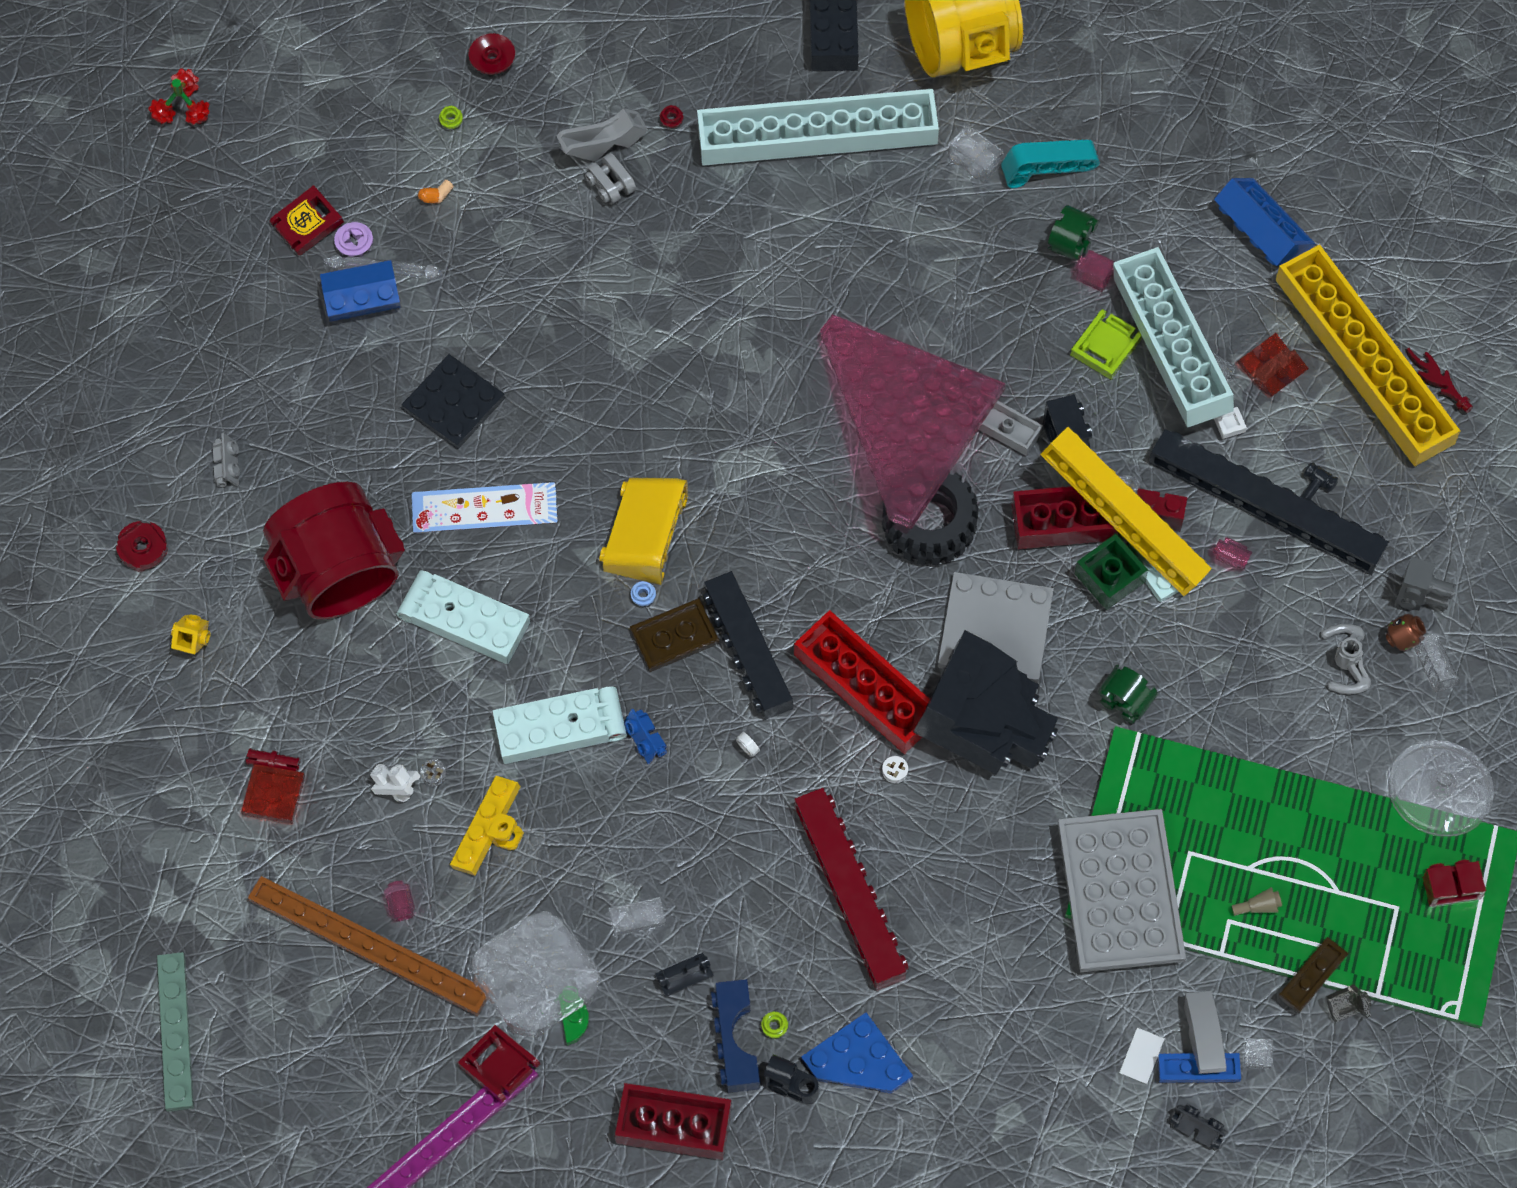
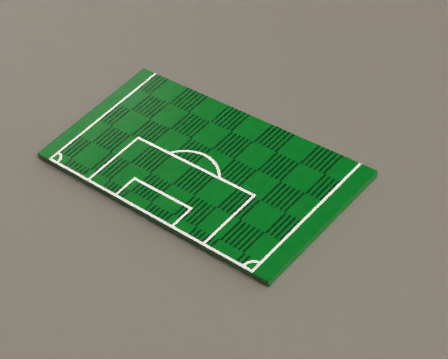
[1065,726,1517,1029]

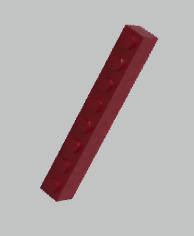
[794,788,909,991]

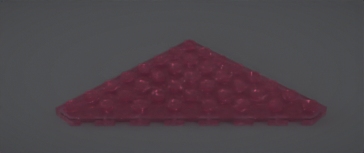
[820,314,1005,529]

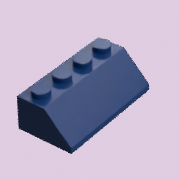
[1214,178,1316,266]

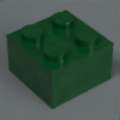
[1074,534,1148,610]

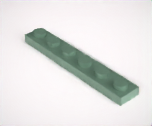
[157,952,194,1112]

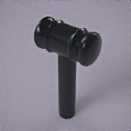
[1301,462,1338,500]

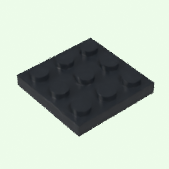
[401,354,505,450]

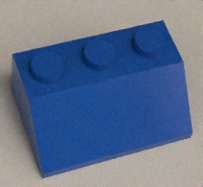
[320,260,401,322]

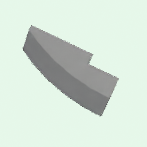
[1184,991,1226,1074]

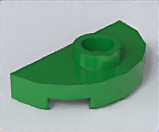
[558,993,589,1046]

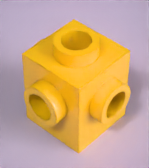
[171,614,211,654]

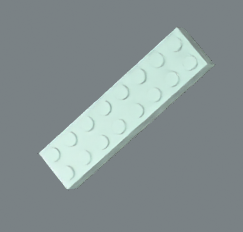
[1113,247,1234,428]

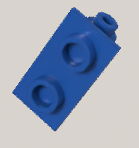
[624,709,667,764]

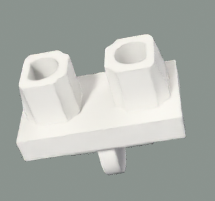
[370,764,421,802]

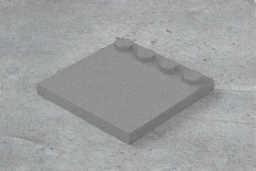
[938,572,1054,683]

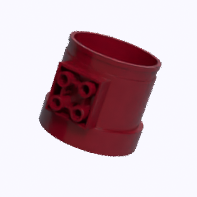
[263,481,405,619]

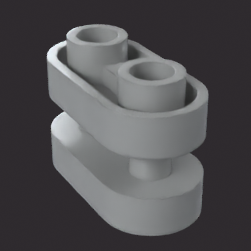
[585,153,636,205]

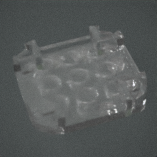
[472,911,600,1039]

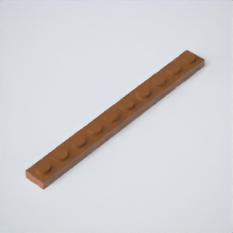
[248,876,491,1016]

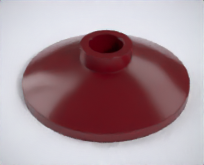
[469,33,516,74]

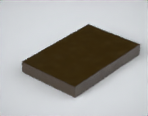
[630,598,720,672]

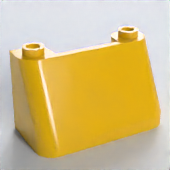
[599,478,688,585]

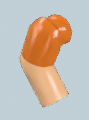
[418,180,454,204]

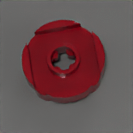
[116,521,168,572]

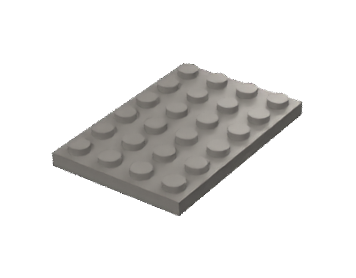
[1058,809,1186,972]

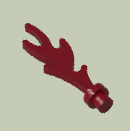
[1406,347,1474,413]

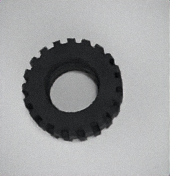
[882,465,978,565]

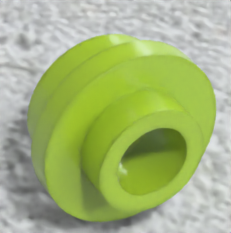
[439,106,463,129]
[761,1012,788,1038]

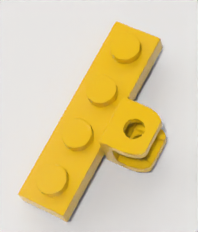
[450,775,524,876]

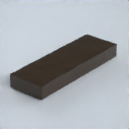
[1278,937,1349,1014]

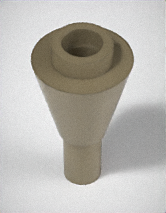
[1232,887,1282,916]

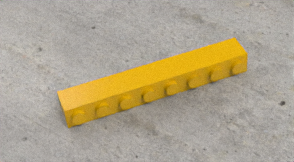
[1040,427,1212,596]

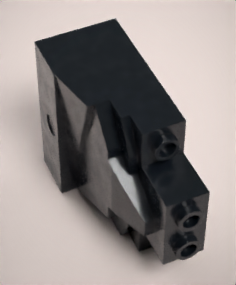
[913,630,1058,774]

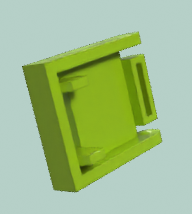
[1070,309,1143,380]

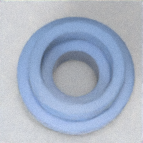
[631,581,656,606]

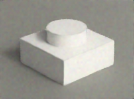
[1214,407,1247,439]

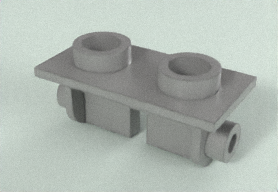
[212,433,240,487]

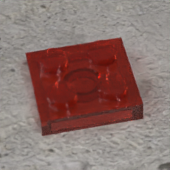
[241,764,305,824]

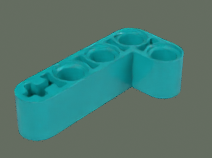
[1001,140,1100,188]

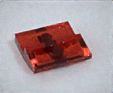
[1237,333,1309,397]

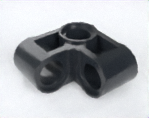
[764,1054,820,1105]

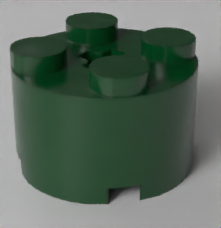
[1048,205,1099,261]
[1098,664,1158,724]

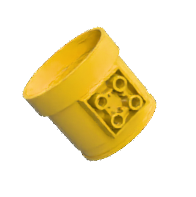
[904,0,1023,77]

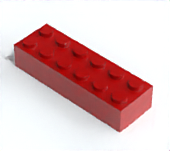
[794,610,930,755]

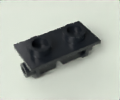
[655,953,714,997]
[1170,1104,1228,1150]

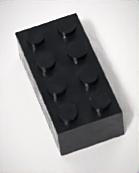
[809,0,859,72]

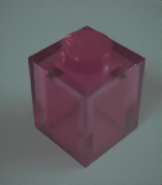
[1075,250,1115,292]

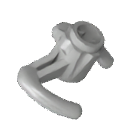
[1321,624,1371,694]

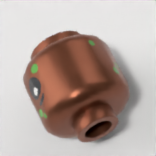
[1386,614,1426,651]

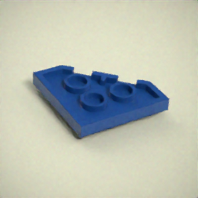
[801,1013,913,1094]

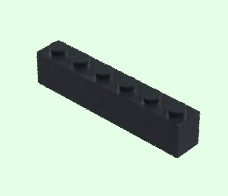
[702,571,793,720]

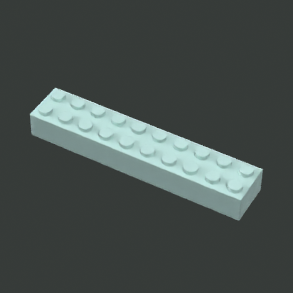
[697,89,939,165]

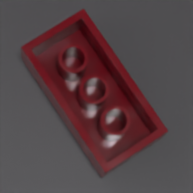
[1011,486,1119,549]
[615,1083,732,1160]

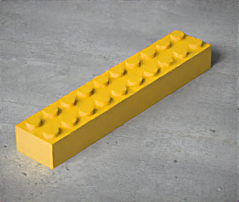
[1276,244,1460,467]

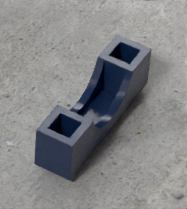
[711,979,760,1093]

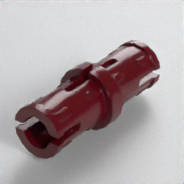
[246,748,300,774]

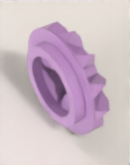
[334,222,373,258]

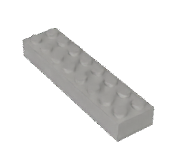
[921,368,1043,456]

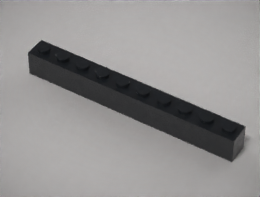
[1149,429,1389,576]

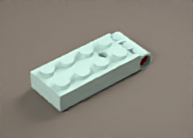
[396,570,530,665]
[493,687,627,764]

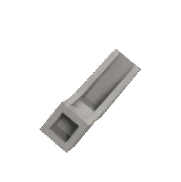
[556,108,648,162]

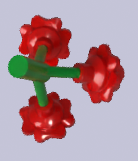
[148,68,210,124]

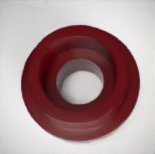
[660,105,684,128]

